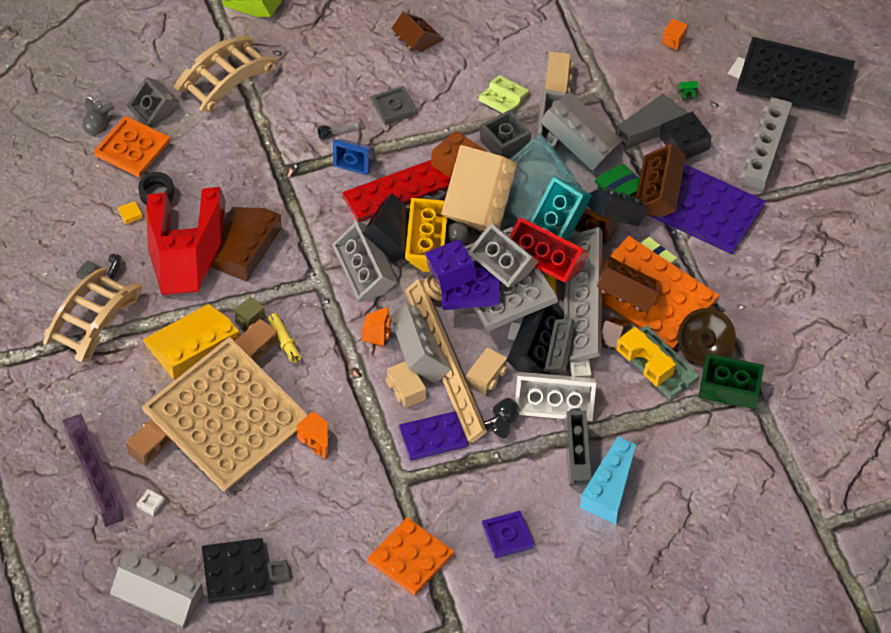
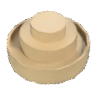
[423,275,442,301]

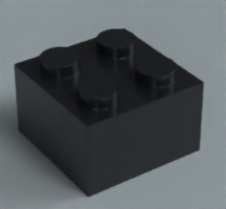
[660,111,712,160]

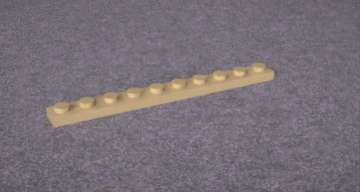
[405,279,487,443]

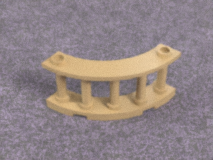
[173,36,278,113]
[43,267,143,362]

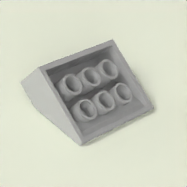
[540,92,622,171]

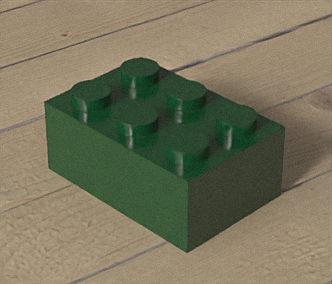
[698,354,764,409]

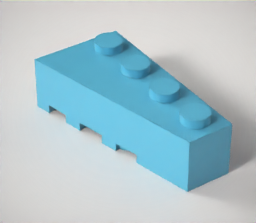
[580,436,636,525]

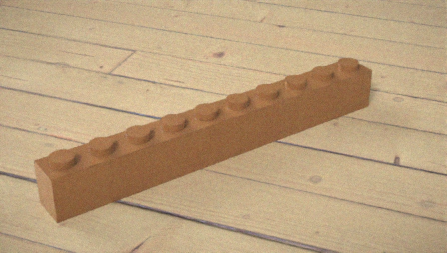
[126,319,278,466]

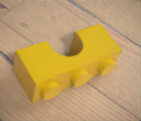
[616,327,676,387]

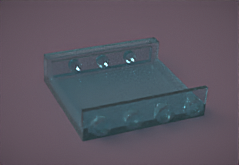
[507,133,582,222]

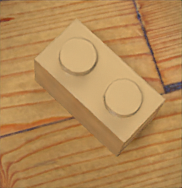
[466,347,508,396]
[386,361,426,408]

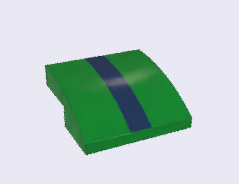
[594,164,640,198]

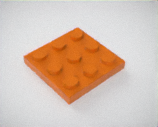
[94,116,171,178]
[368,517,454,596]

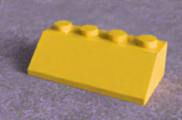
[405,198,447,273]

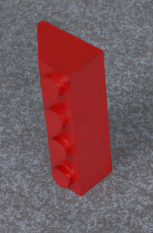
[509,217,589,283]

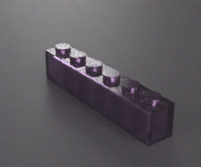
[62,414,124,527]

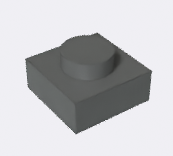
[76,260,102,280]

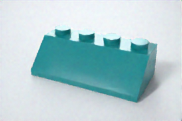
[530,176,592,241]

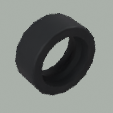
[138,172,174,205]

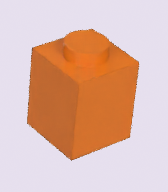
[662,18,688,50]

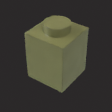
[234,297,265,330]

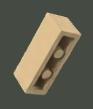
[545,52,573,93]

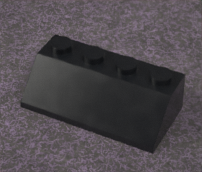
[507,304,564,375]

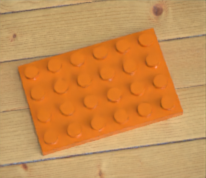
[602,236,719,351]

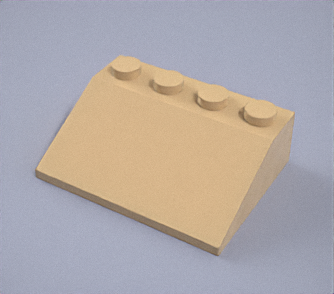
[441,145,517,233]

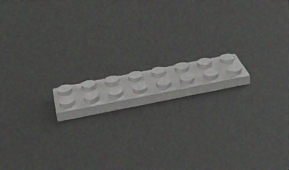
[564,227,603,365]

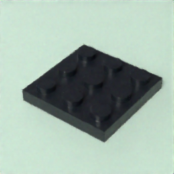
[202,538,271,603]

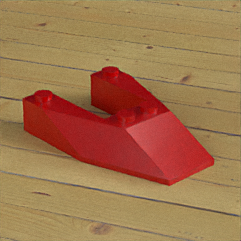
[146,187,226,295]

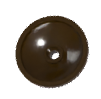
[678,308,736,366]

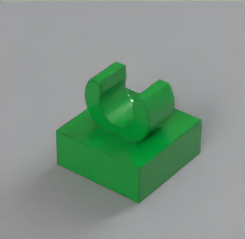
[677,81,698,100]

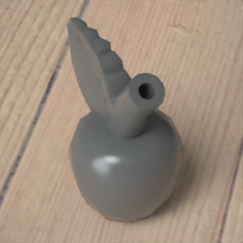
[82,96,115,135]
[446,219,477,245]

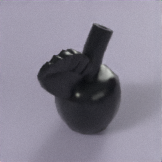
[483,398,520,439]

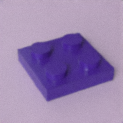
[482,511,534,558]

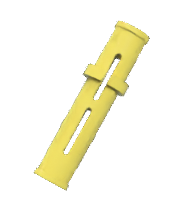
[267,313,301,363]

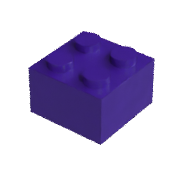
[425,239,477,292]

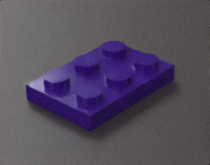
[399,411,467,461]

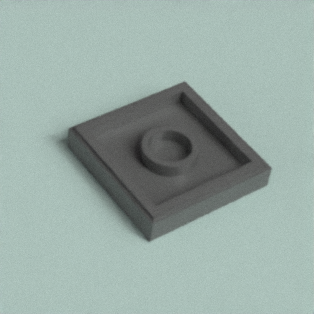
[370,86,418,125]

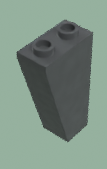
[617,94,687,148]
[563,408,591,486]

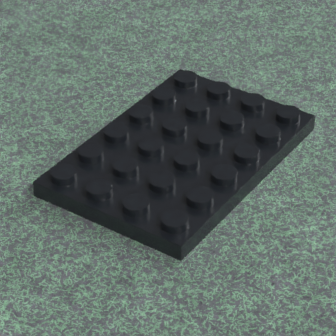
[736,37,855,116]

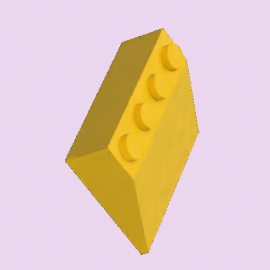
[143,304,239,380]

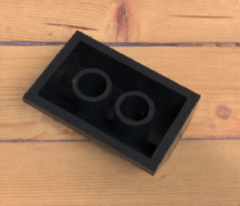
[587,188,648,227]

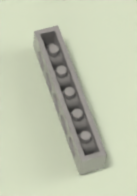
[741,97,792,192]

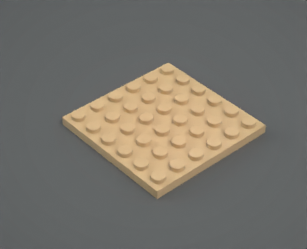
[142,337,308,493]

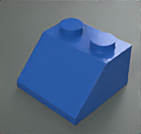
[333,139,375,175]

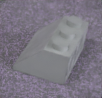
[468,223,539,288]

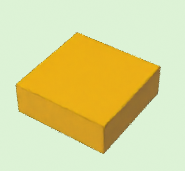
[118,201,142,224]

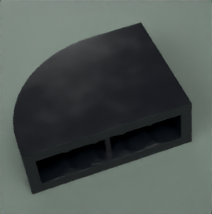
[362,193,410,262]

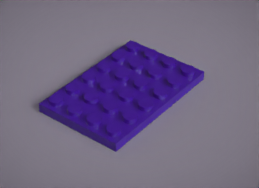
[648,164,766,255]

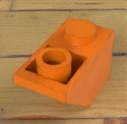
[362,307,392,346]
[296,411,328,459]

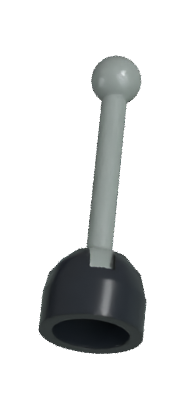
[317,122,361,140]

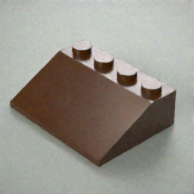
[211,207,282,282]

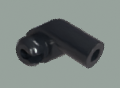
[106,253,122,279]

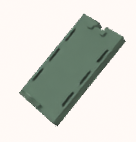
[631,325,699,400]

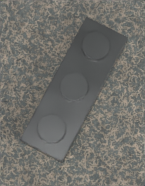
[545,318,575,374]

